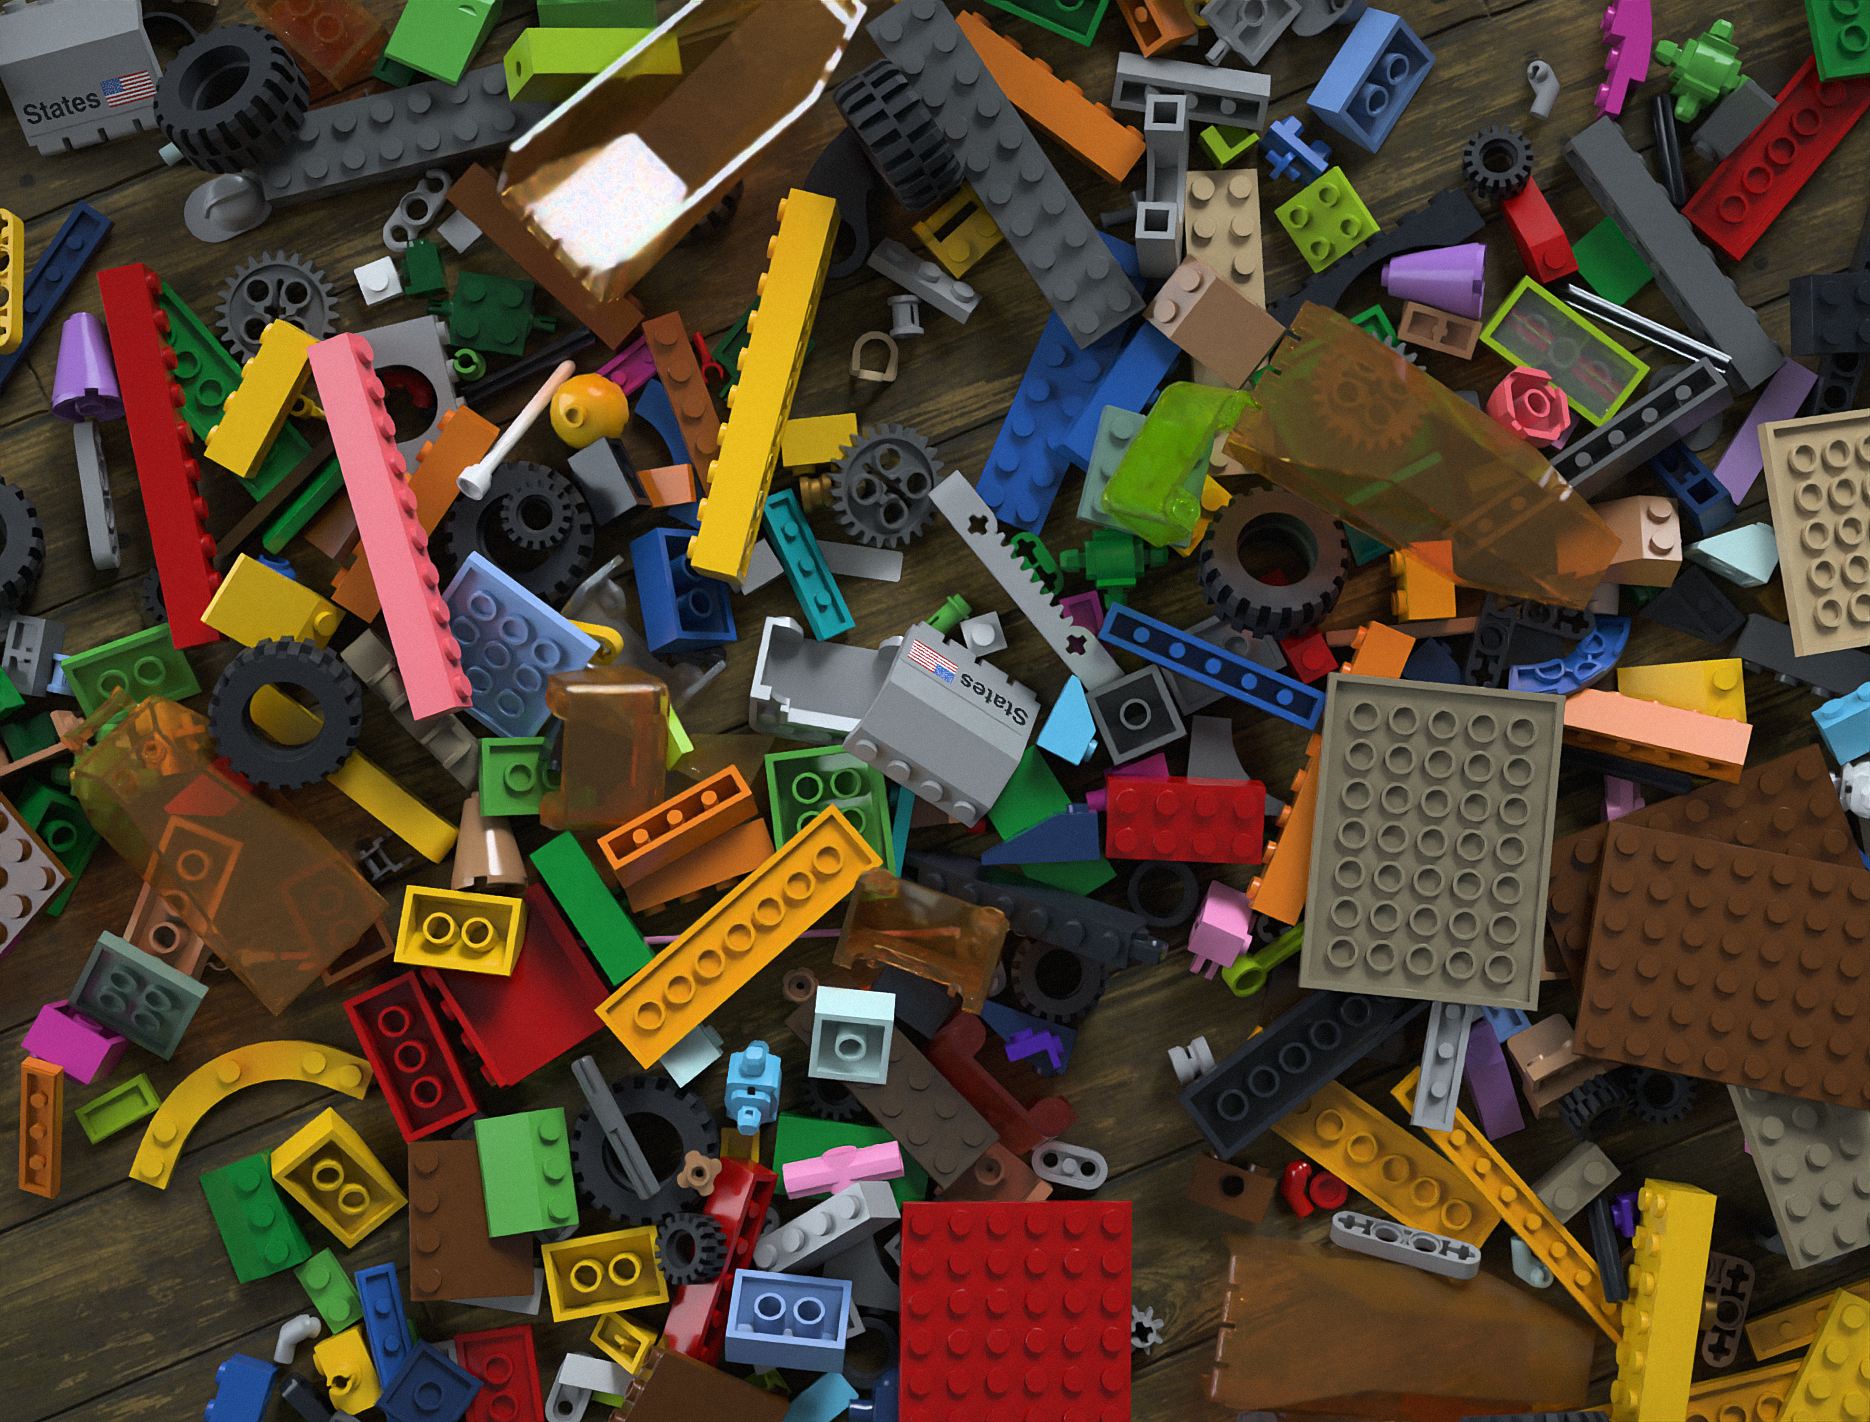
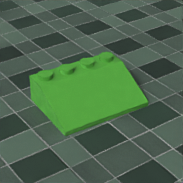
[764,745,899,902]

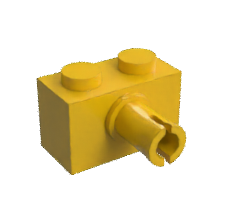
[313,1321,381,1416]

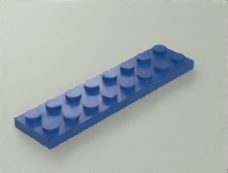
[975,230,1150,537]

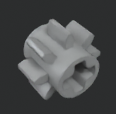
[1131,1305,1164,1355]

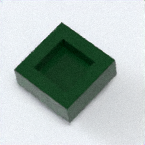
[371,40,419,89]

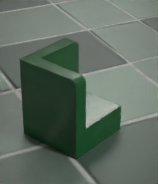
[0,710,61,762]

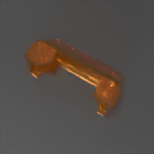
[539,663,670,830]
[832,867,1010,1015]

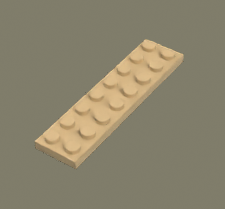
[1183,169,1276,477]

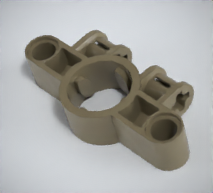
[340,628,479,791]

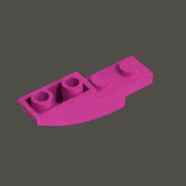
[1594,0,1652,121]

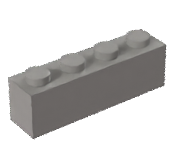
[1111,52,1271,131]
[753,1181,901,1275]

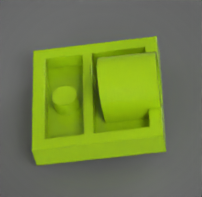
[1274,166,1381,274]

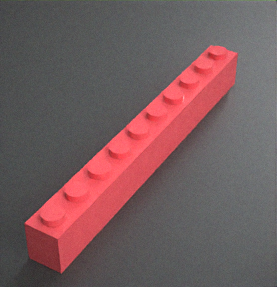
[306,332,473,721]

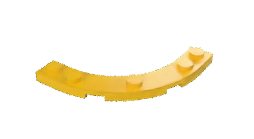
[129,1040,375,1190]

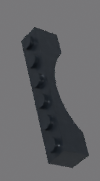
[1268,187,1486,354]

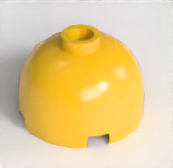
[549,373,629,450]

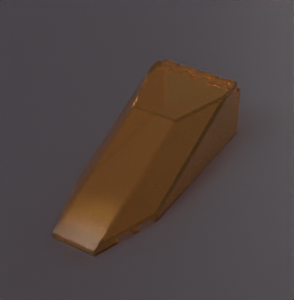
[496,0,867,303]
[1221,299,1622,611]
[1199,1230,1597,1422]

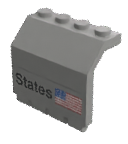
[0,0,164,157]
[842,621,1041,828]

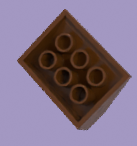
[408,1140,535,1302]

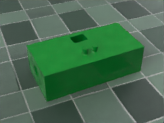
[986,744,1117,896]
[529,830,656,988]
[772,1111,928,1209]

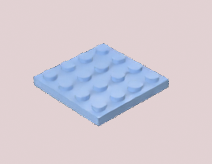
[441,551,601,738]

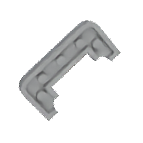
[749,616,904,746]

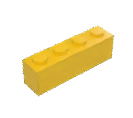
[204,319,322,479]

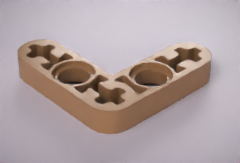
[1697,1249,1755,1368]

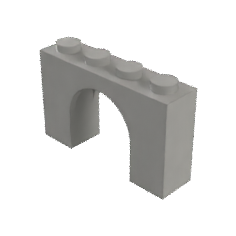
[1135,94,1190,278]
[355,315,468,475]

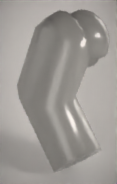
[1527,61,1560,120]
[273,1314,321,1364]

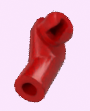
[384,370,435,408]
[1280,1159,1314,1219]

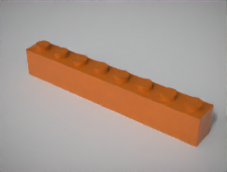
[1245,620,1416,927]

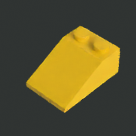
[200,553,347,650]
[1615,658,1747,724]
[270,1107,409,1249]

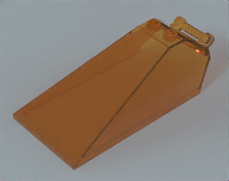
[60,685,391,1016]

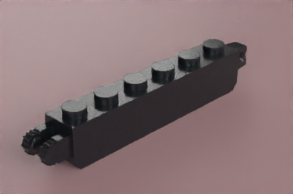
[899,848,1169,969]

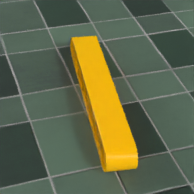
[250,683,459,864]

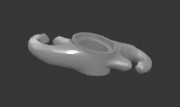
[383,168,453,252]

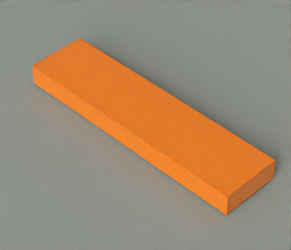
[19,1056,64,1199]

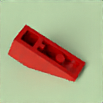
[1497,176,1579,287]
[1257,568,1339,685]

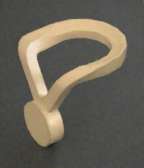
[849,331,898,382]

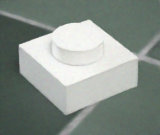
[354,256,406,308]
[959,611,1007,658]

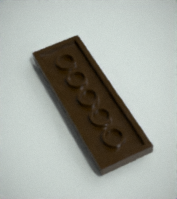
[784,969,1001,1192]

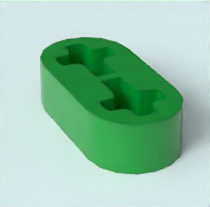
[1009,532,1064,597]

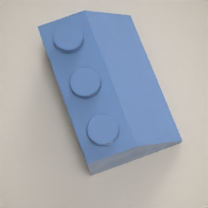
[1306,7,1437,154]
[725,1268,852,1374]

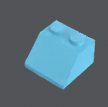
[1034,675,1098,766]

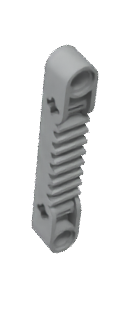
[927,470,1126,692]

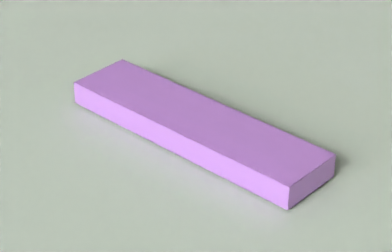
[1712,356,1819,507]

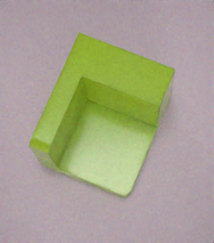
[1197,124,1260,170]

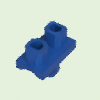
[1257,116,1332,187]

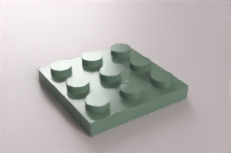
[1076,405,1215,549]
[66,930,209,1061]

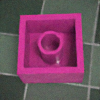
[21,999,131,1086]

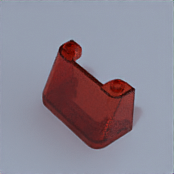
[920,1000,1079,1155]

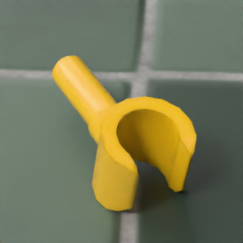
[290,394,327,422]

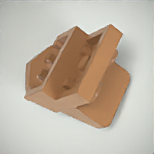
[1507,1014,1607,1120]

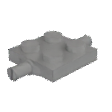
[1199,0,1302,67]

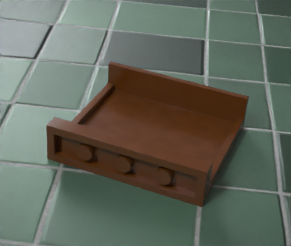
[607,1334,790,1422]

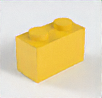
[781,413,858,476]

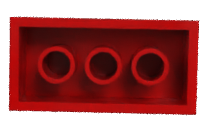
[1102,773,1266,865]
[342,967,484,1144]

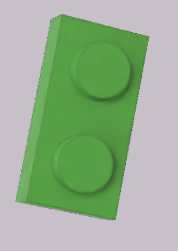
[293,1247,363,1335]

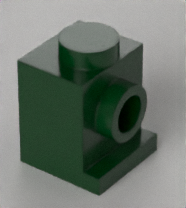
[401,239,450,301]

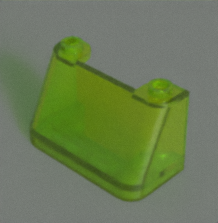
[1101,381,1267,548]

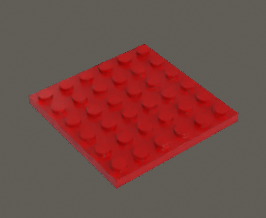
[898,1200,1132,1422]

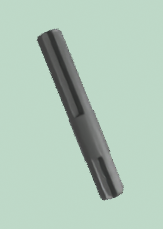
[571,1055,660,1200]

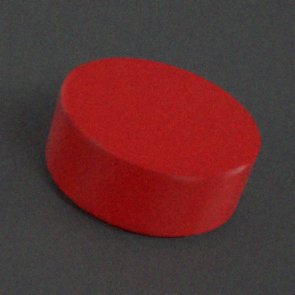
[1308,1169,1348,1209]

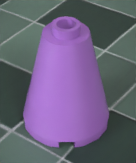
[1381,242,1487,320]
[51,312,126,423]

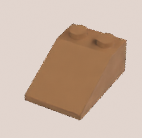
[1141,253,1288,391]
[1552,495,1682,588]

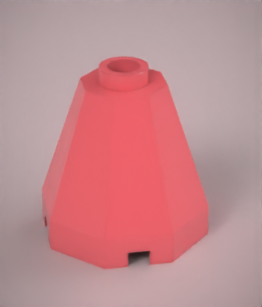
[1481,366,1571,455]

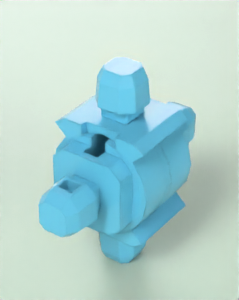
[724,1040,782,1136]

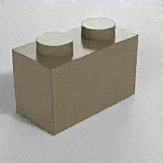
[1529,1140,1621,1224]

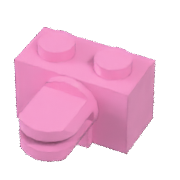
[1187,880,1257,980]

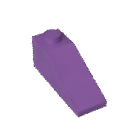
[1462,1020,1525,1142]

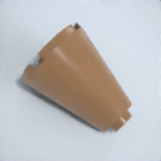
[451,791,528,896]

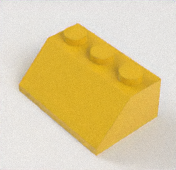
[394,885,529,977]
[541,1224,674,1323]

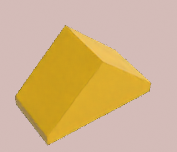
[589,1311,660,1376]

